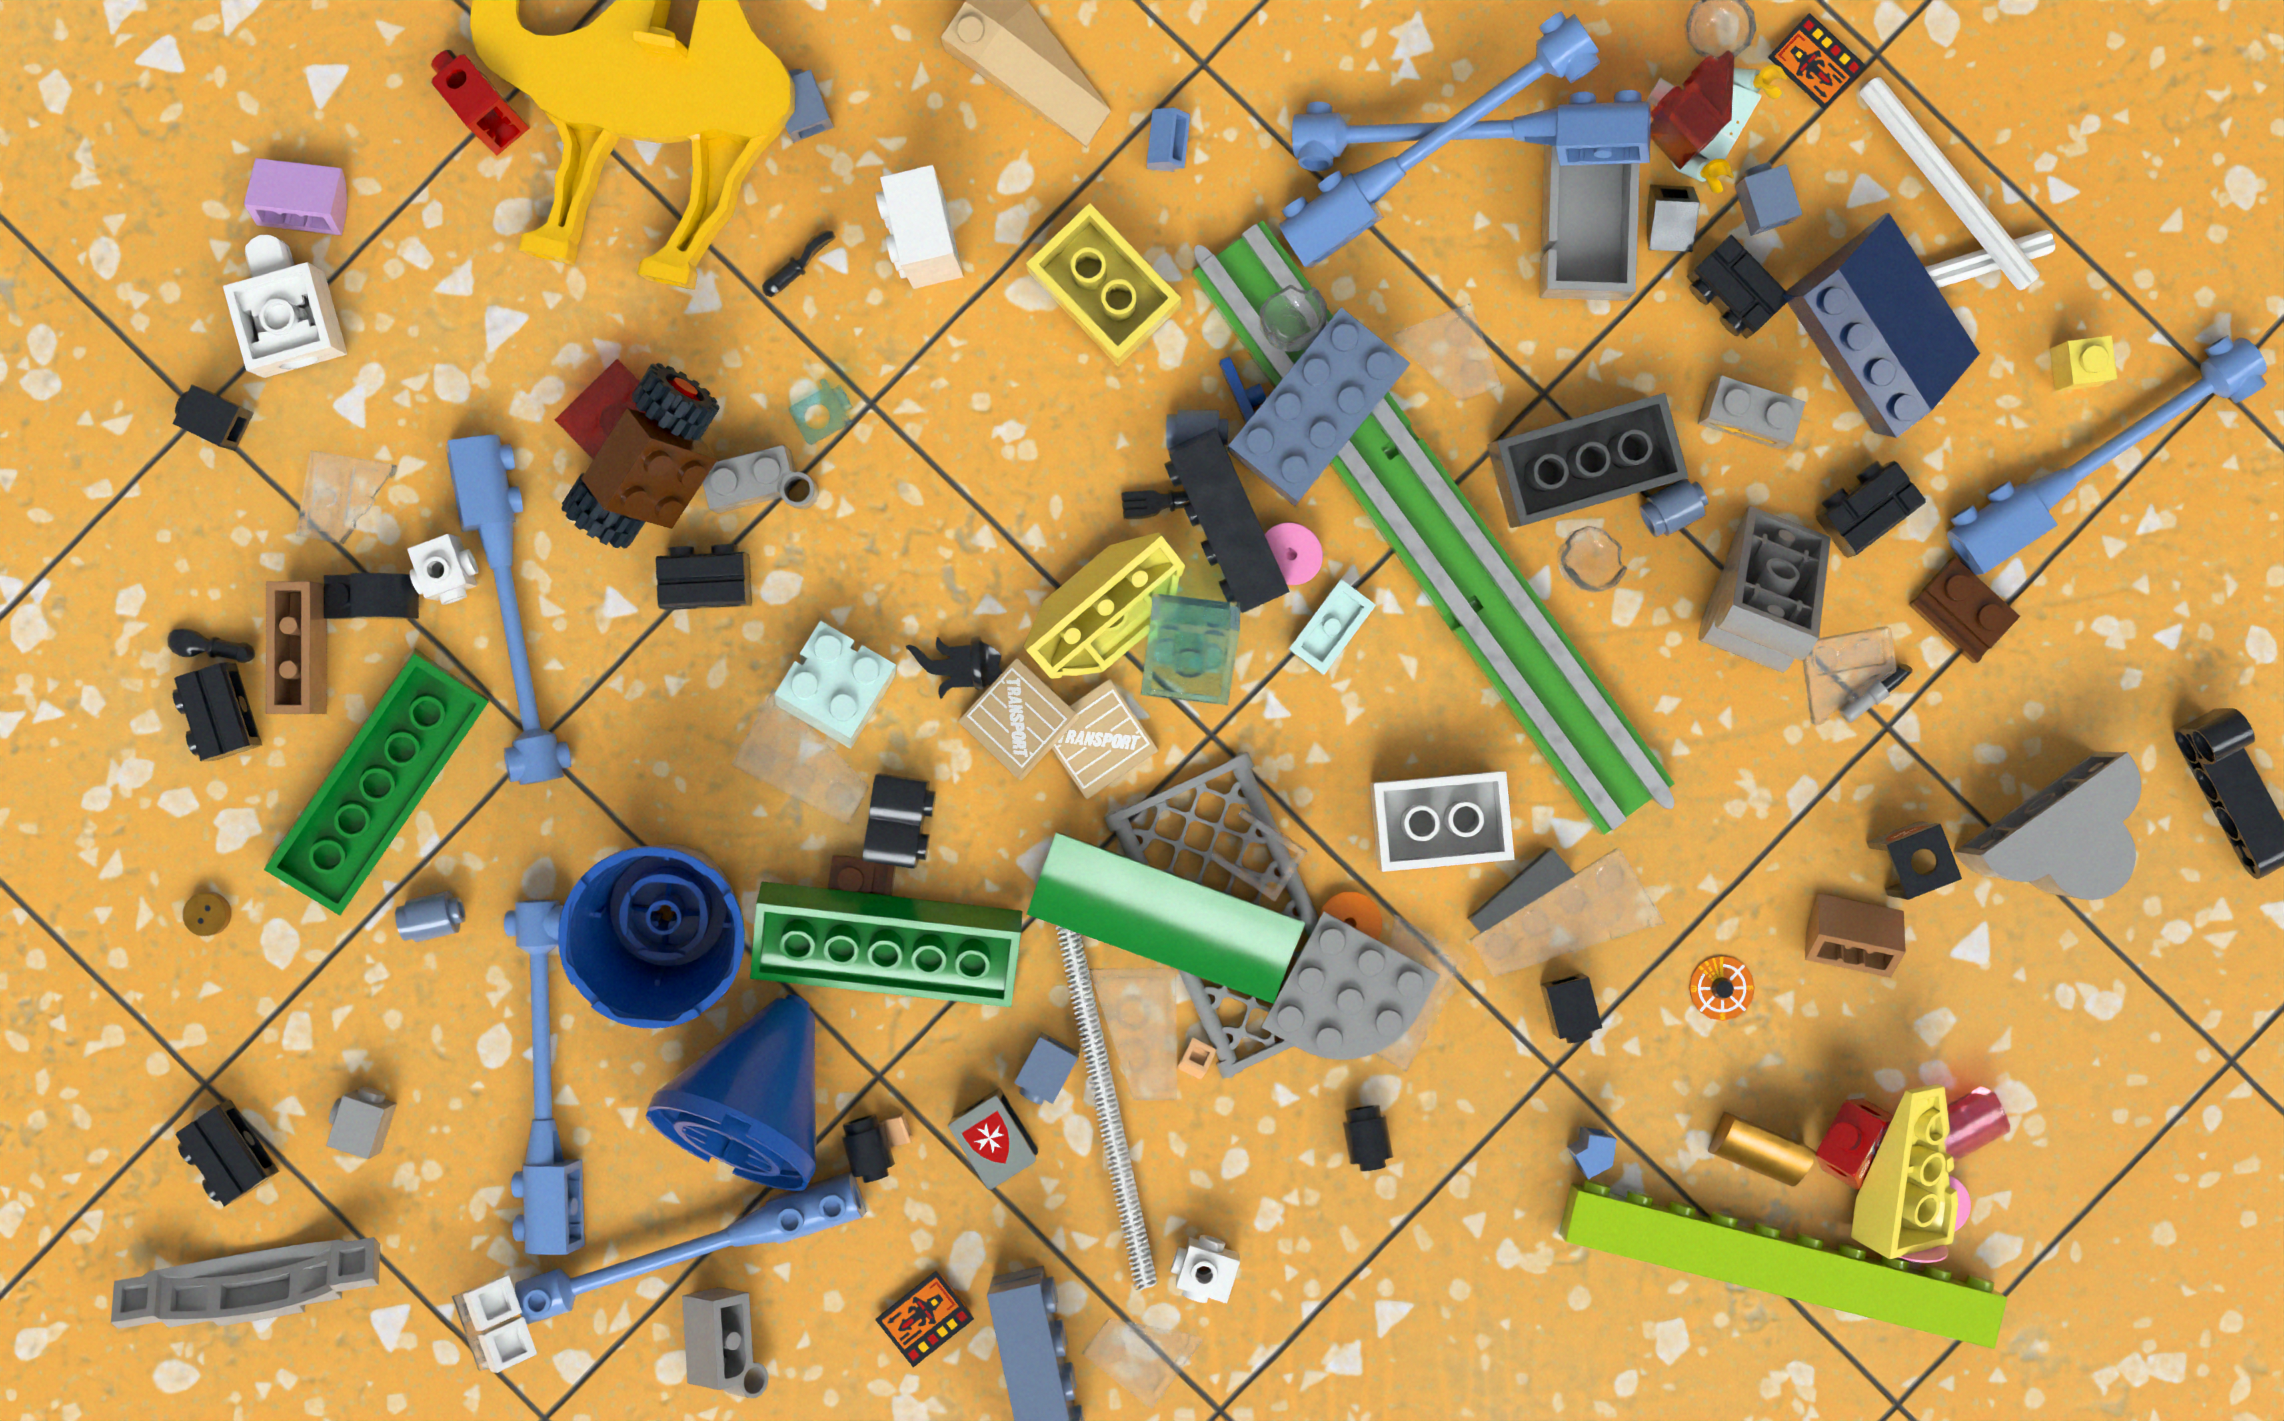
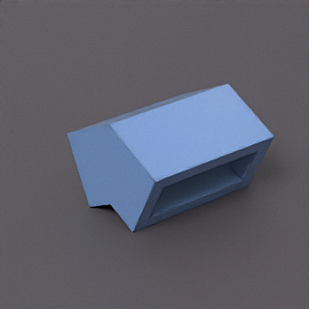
[1147,107,1190,172]
[1567,1127,1617,1179]

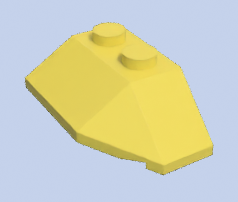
[1023,532,1185,679]

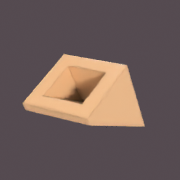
[1177,1038,1217,1080]
[878,1113,913,1147]

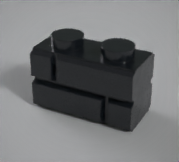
[1686,234,1787,339]
[1816,461,1926,558]
[656,544,752,610]
[172,662,262,761]
[175,1100,279,1207]

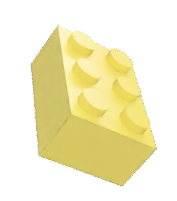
[1026,203,1181,366]

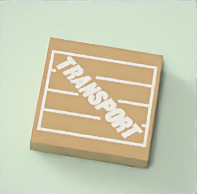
[958,658,1080,781]
[1052,679,1159,799]

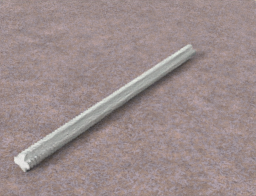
[1041,863,1157,1290]

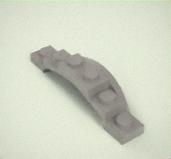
[111,1237,380,1329]

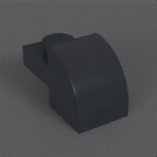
[324,573,419,619]

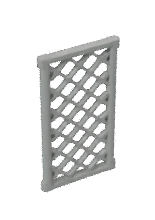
[1104,752,1318,1079]

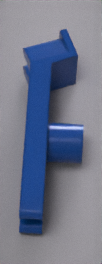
[1219,356,1267,424]

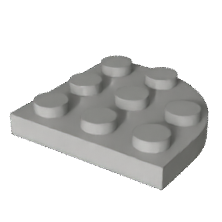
[1261,911,1440,1060]

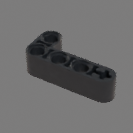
[2174,708,2284,879]

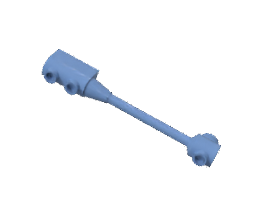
[1279,11,1601,268]
[1292,90,1651,171]
[1947,335,2267,575]
[446,435,571,785]
[504,900,585,1255]
[515,1171,867,1324]

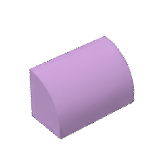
[244,158,347,236]

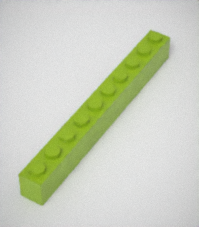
[1559,1180,2007,1349]

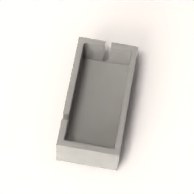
[1539,145,1640,301]

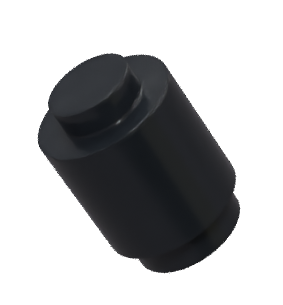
[1343,1105,1393,1171]
[842,1114,895,1183]

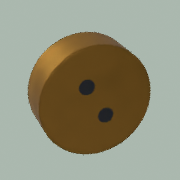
[183,892,231,936]

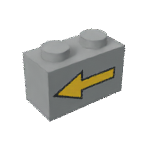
[1698,375,1806,449]

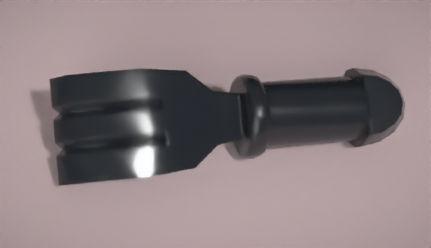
[1121,490,1189,519]

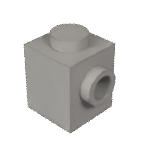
[326,1087,397,1159]

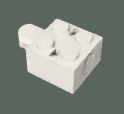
[223,235,347,378]

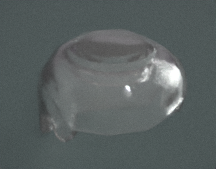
[1684,0,1756,61]
[1259,285,1327,352]
[1557,526,1627,593]

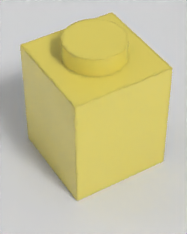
[2050,335,2117,392]

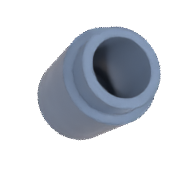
[1166,410,1228,449]
[1639,479,1708,537]
[395,890,465,942]

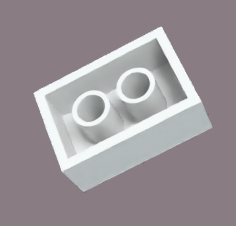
[875,165,964,289]
[1370,771,1515,872]

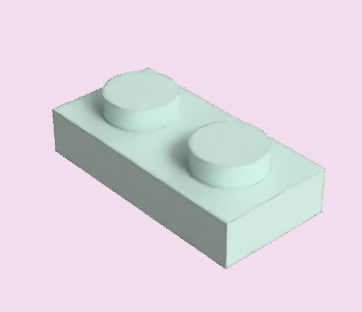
[1288,579,1376,675]

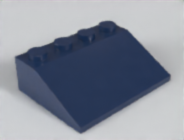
[1782,213,1980,438]

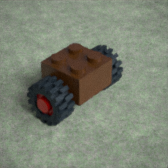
[561,363,720,549]

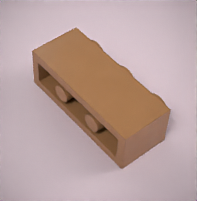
[266,581,327,714]

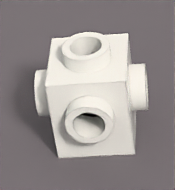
[407,534,478,605]
[1170,1235,1240,1304]

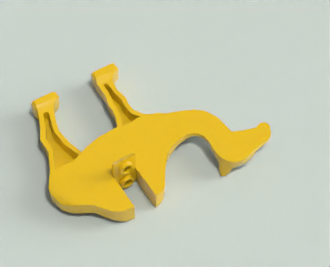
[470,0,795,290]

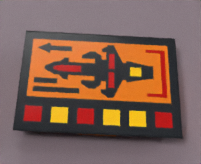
[1768,13,1866,110]
[875,1271,974,1367]

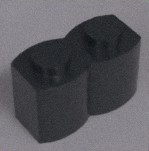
[862,773,936,869]

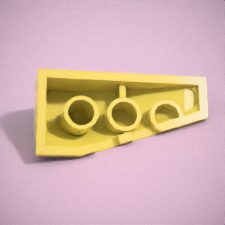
[1851,1084,1958,1259]

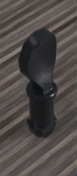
[762,230,836,297]
[167,629,255,663]

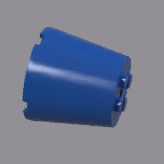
[558,844,745,1029]

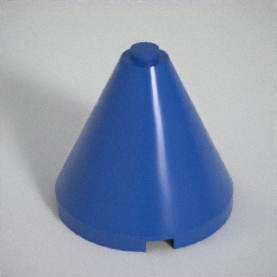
[645,994,816,1191]

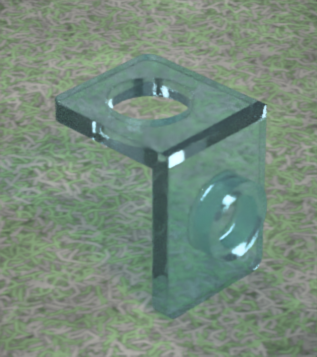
[789,378,853,445]

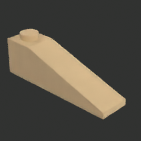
[941,0,1111,148]

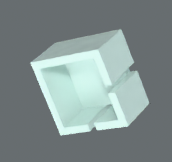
[774,621,896,749]

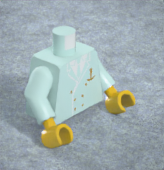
[1646,65,1788,194]

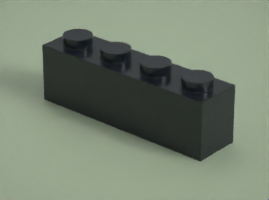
[1164,427,1290,613]

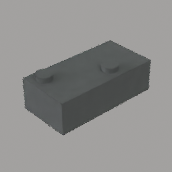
[1487,393,1689,528]

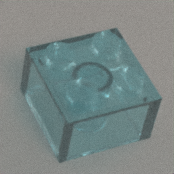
[1141,593,1240,705]

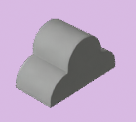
[1698,506,1831,673]
[1954,752,2141,900]

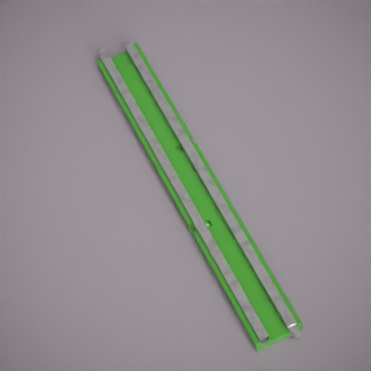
[1192,220,1675,835]

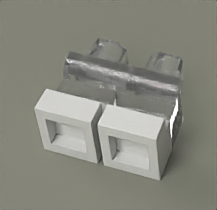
[452,1275,537,1373]

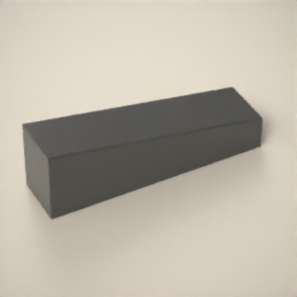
[1467,848,1576,933]

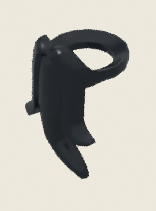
[906,636,1002,699]

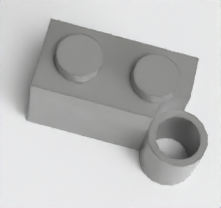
[703,445,819,514]
[682,1287,769,1398]

